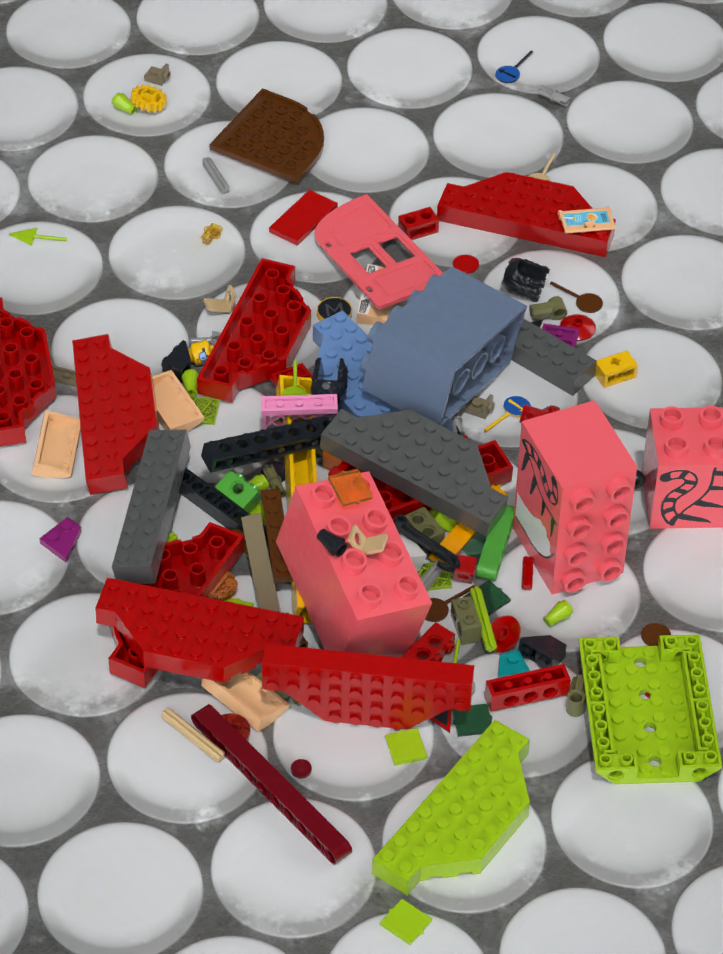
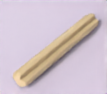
[161,708,225,762]

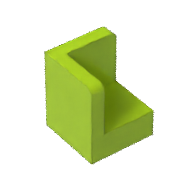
[429,508,458,532]

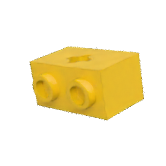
[595,350,638,388]

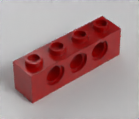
[401,622,456,662]
[485,664,571,711]

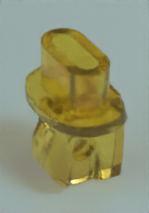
[201,223,223,245]

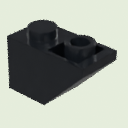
[161,340,191,383]
[519,635,567,668]

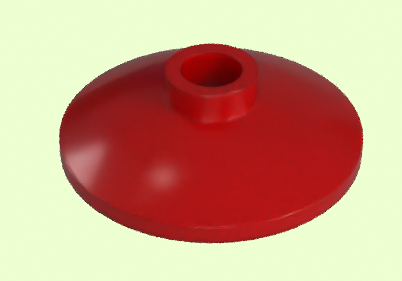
[560,314,596,341]
[491,615,521,653]

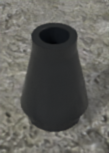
[317,529,347,557]

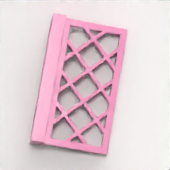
[261,394,338,429]

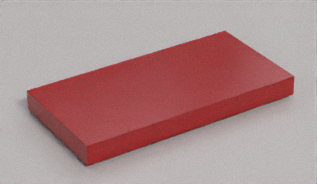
[269,189,338,246]

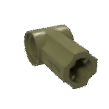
[529,296,567,320]
[566,674,586,717]

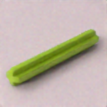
[470,586,497,652]

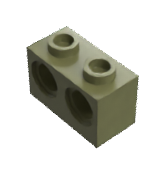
[404,507,445,553]
[451,596,482,645]

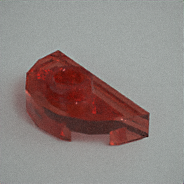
[222,713,251,741]

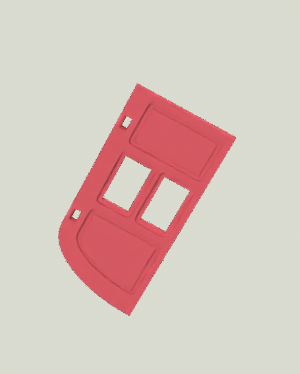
[314,194,443,310]

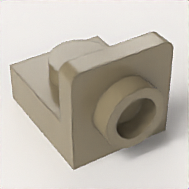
[144,63,171,86]
[465,394,495,419]

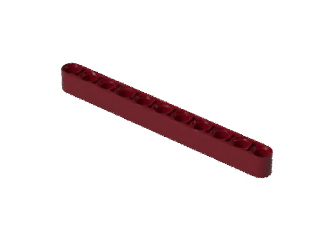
[191,704,352,864]

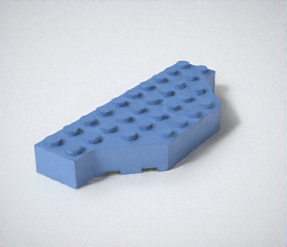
[313,310,452,430]

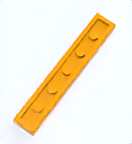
[429,484,509,565]

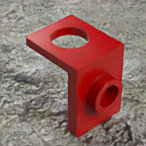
[452,554,477,584]

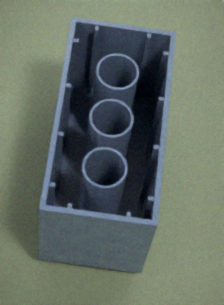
[360,267,527,426]

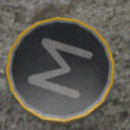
[317,297,352,321]

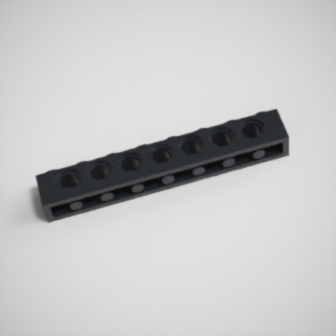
[201,413,338,473]

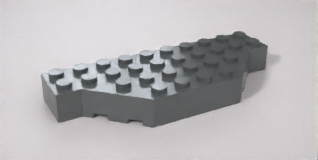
[320,409,508,537]

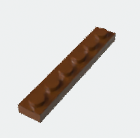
[260,488,293,583]

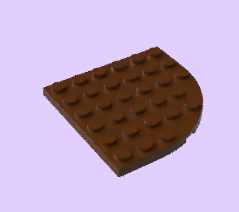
[209,88,324,184]

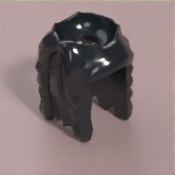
[501,258,550,302]
[310,357,349,405]

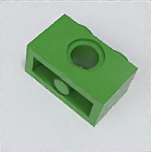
[215,470,261,513]

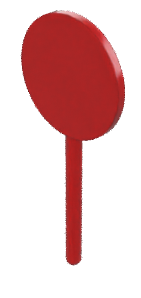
[453,254,479,274]

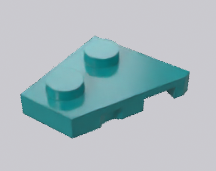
[498,650,530,678]

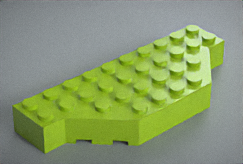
[372,720,530,896]

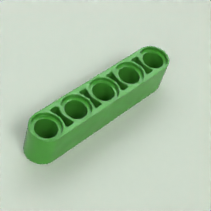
[476,505,515,581]

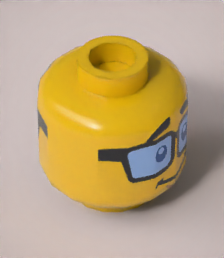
[188,340,214,366]

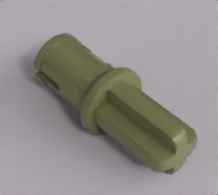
[263,464,286,497]

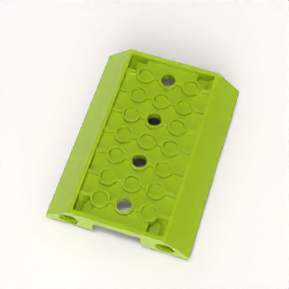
[578,634,722,784]

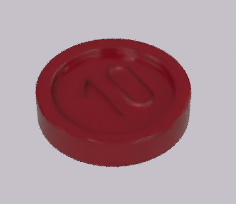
[291,759,312,779]

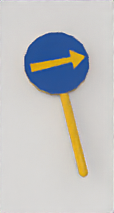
[484,396,531,432]

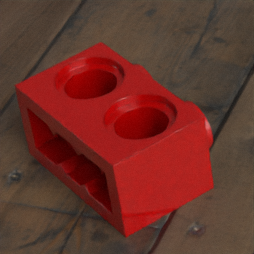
[398,207,439,240]

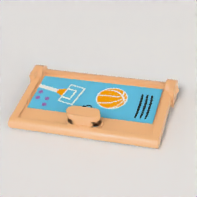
[558,206,616,233]

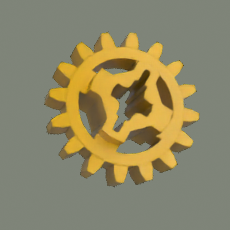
[130,84,167,113]

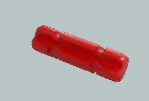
[522,556,534,590]

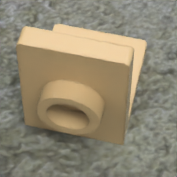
[203,285,237,313]
[348,525,389,555]

